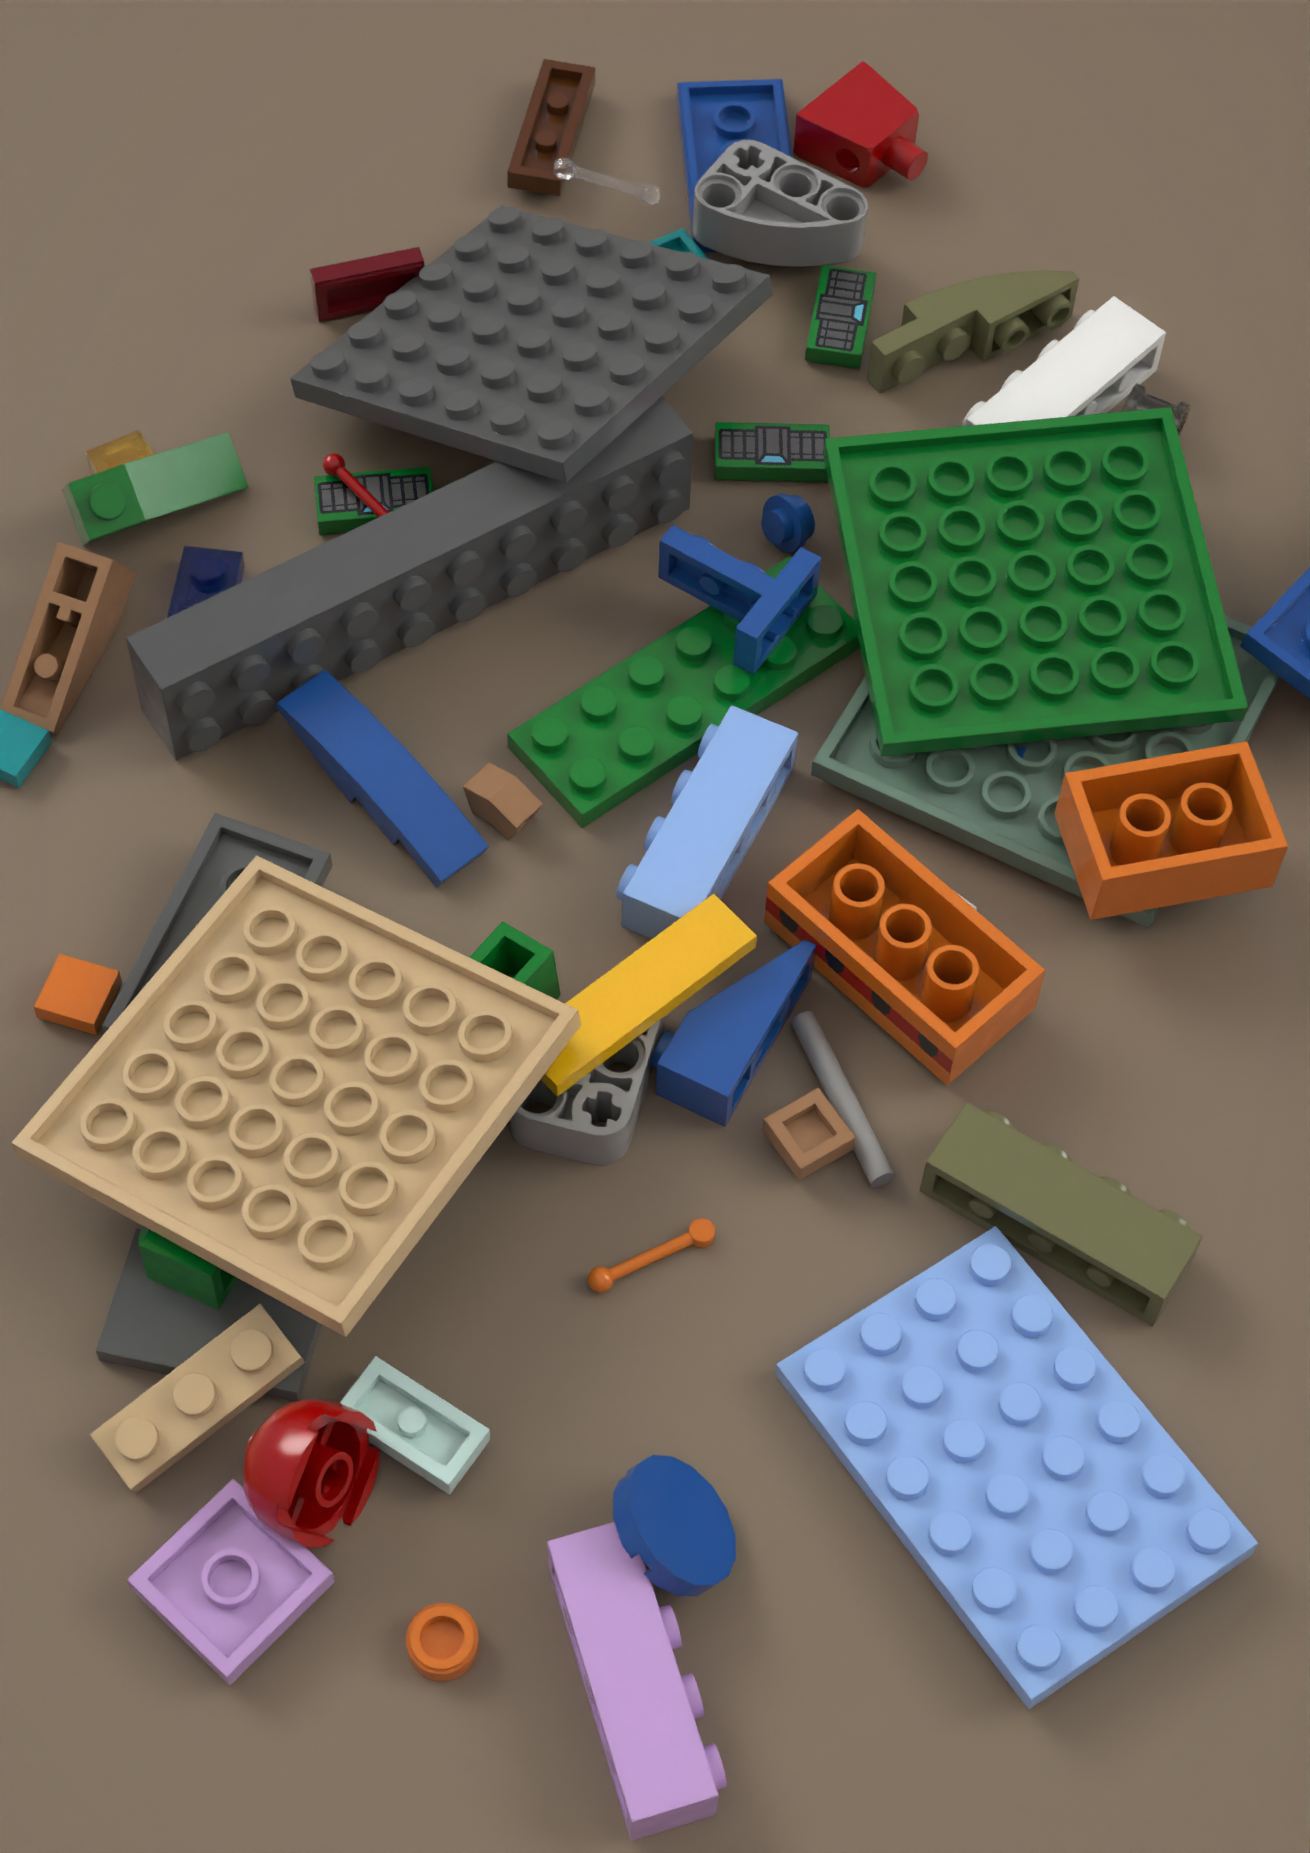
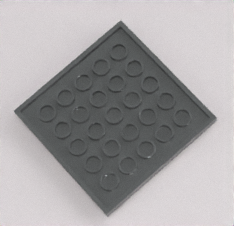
[290,206,773,483]

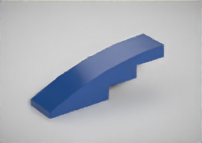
[275,670,489,888]

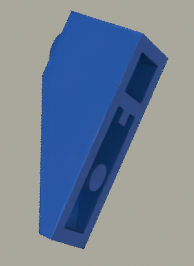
[651,940,816,1127]

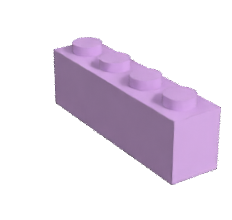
[547,1522,727,1841]

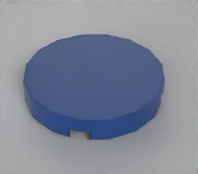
[613,1455,736,1596]

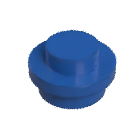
[761,493,815,553]

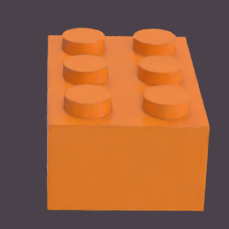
[1054,741,1288,920]

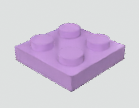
[127,1479,335,1686]

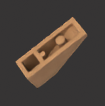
[0,542,136,734]

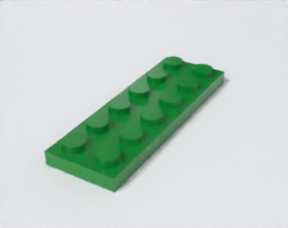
[507,556,860,828]

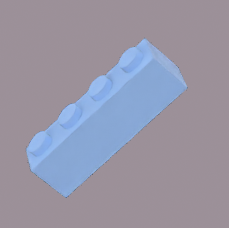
[616,705,799,939]

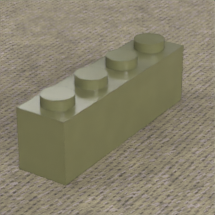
[920,1102,1203,1326]

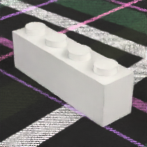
[962,296,1166,426]

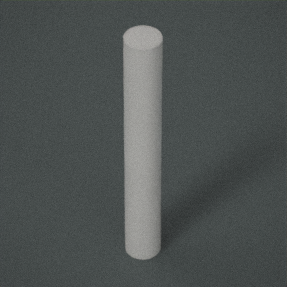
[791,1011,895,1187]

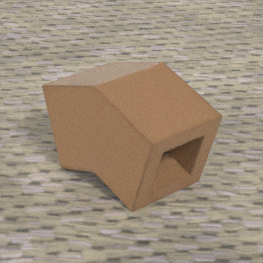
[462,763,543,841]

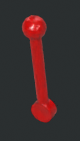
[322,453,389,518]

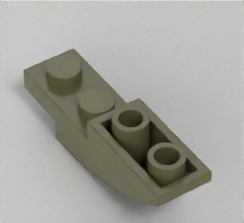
[867,271,1079,393]

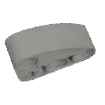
[692,140,868,267]
[508,1016,665,1166]

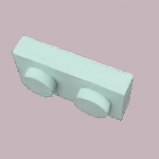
[340,1356,490,1495]

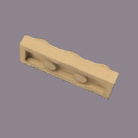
[90,1304,305,1494]

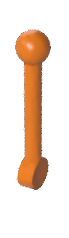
[587,1218,716,1293]

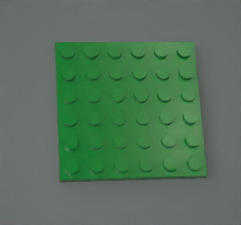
[823,407,1248,757]

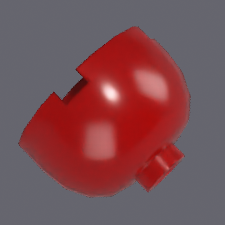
[243,1399,380,1549]

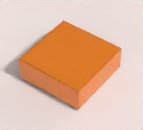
[34,953,122,1035]

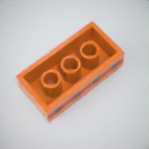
[764,809,1046,1086]

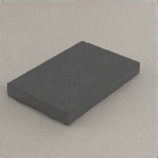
[96,1228,321,1401]

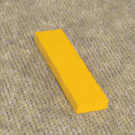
[541,893,757,1097]

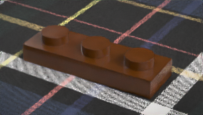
[507,59,595,196]

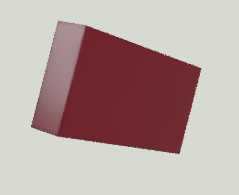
[310,247,424,322]

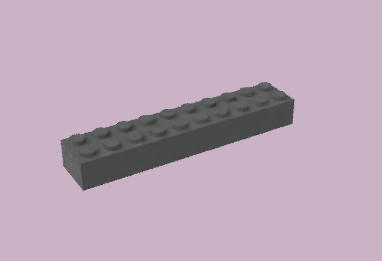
[126,396,693,761]

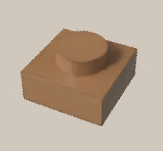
[762,1087,856,1181]

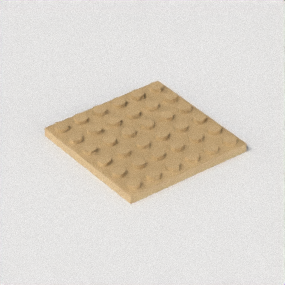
[11,855,581,1337]

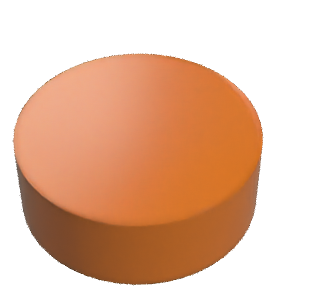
[406,1603,479,1681]

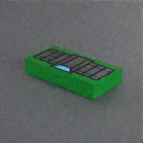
[805,265,877,369]
[715,422,830,482]
[314,467,433,535]

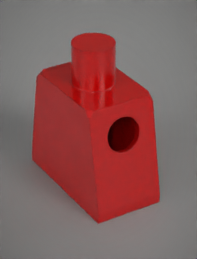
[793,61,928,187]

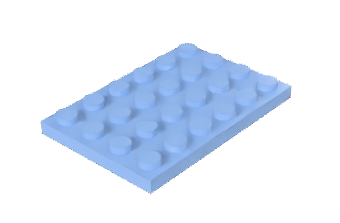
[775,1226,1258,1710]

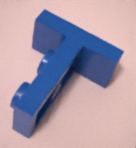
[658,525,821,675]

